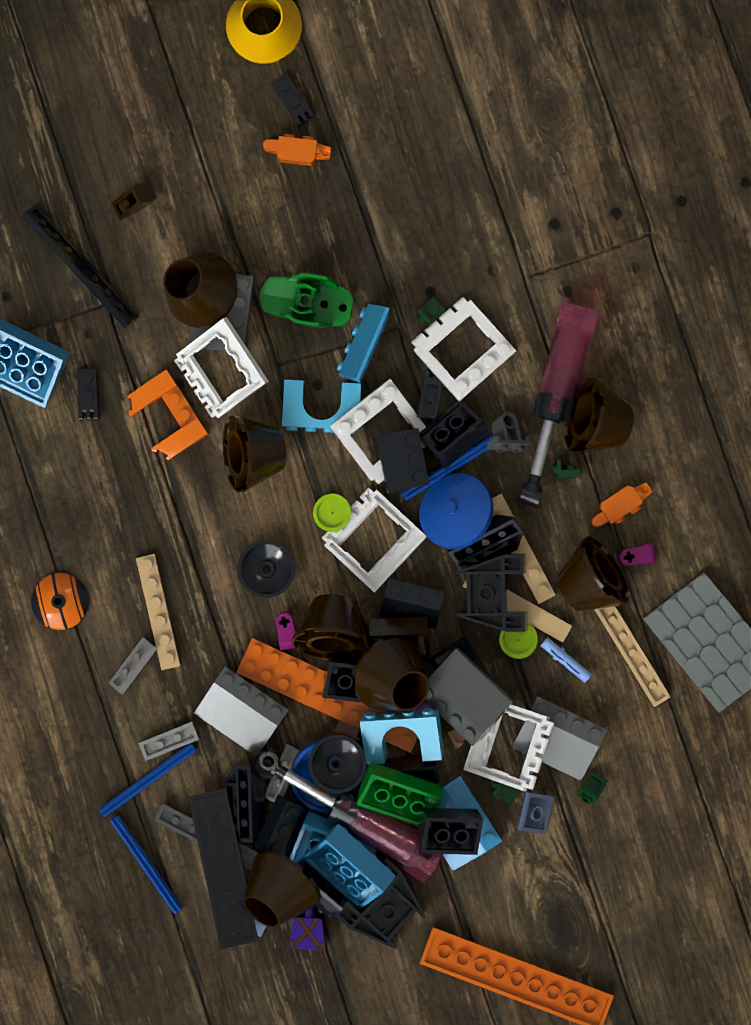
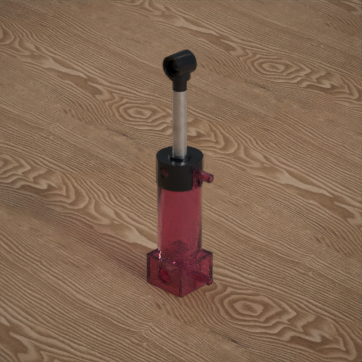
[518,301,600,507]
[257,752,443,883]

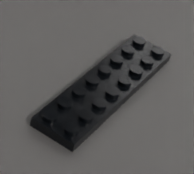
[188,788,259,950]

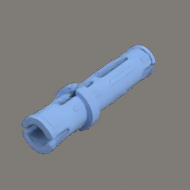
[540,637,592,683]

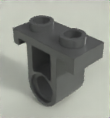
[487,411,530,453]

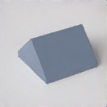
[517,790,554,834]

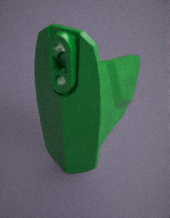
[260,273,353,329]

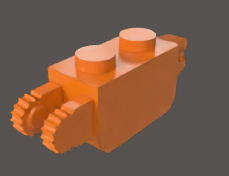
[263,134,331,166]
[591,483,652,527]

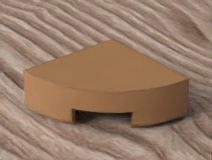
[448,729,465,749]

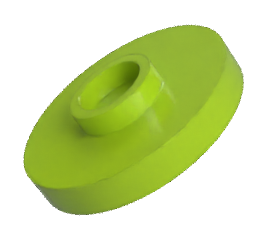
[313,494,352,532]
[499,623,538,659]

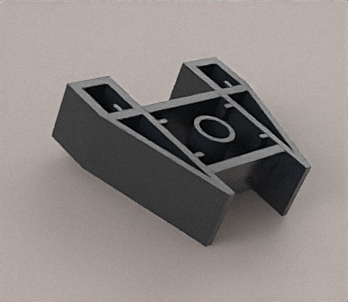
[456,553,528,632]
[334,855,426,949]

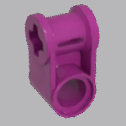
[618,543,657,567]
[276,612,298,650]

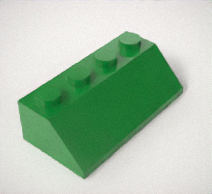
[356,762,443,826]

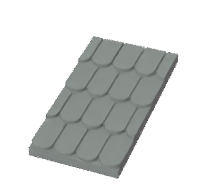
[642,572,751,713]

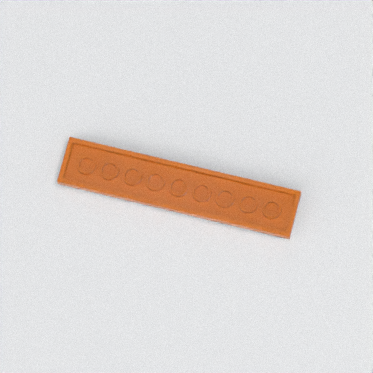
[236,638,418,753]
[419,927,614,1025]

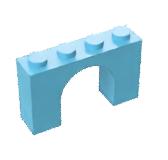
[282,380,361,434]
[360,708,444,765]

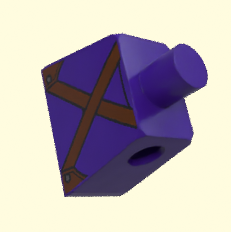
[288,907,326,950]

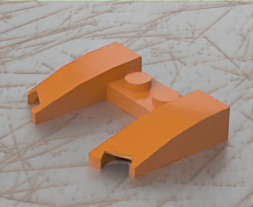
[127,370,209,460]

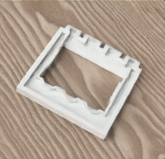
[411,297,516,401]
[174,317,269,418]
[330,379,426,484]
[322,487,427,593]
[463,704,554,791]

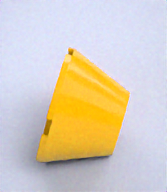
[226,0,302,64]

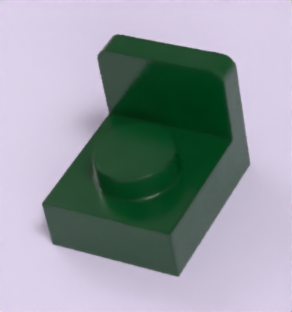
[416,297,446,326]
[552,459,581,479]
[577,771,608,805]
[490,781,520,805]

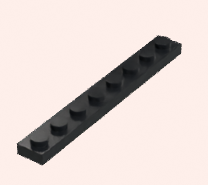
[22,204,139,328]

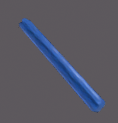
[401,435,494,500]
[99,743,196,817]
[110,815,182,914]

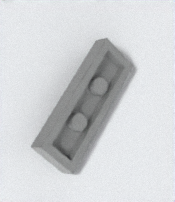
[109,637,157,695]
[138,721,199,761]
[265,744,300,802]

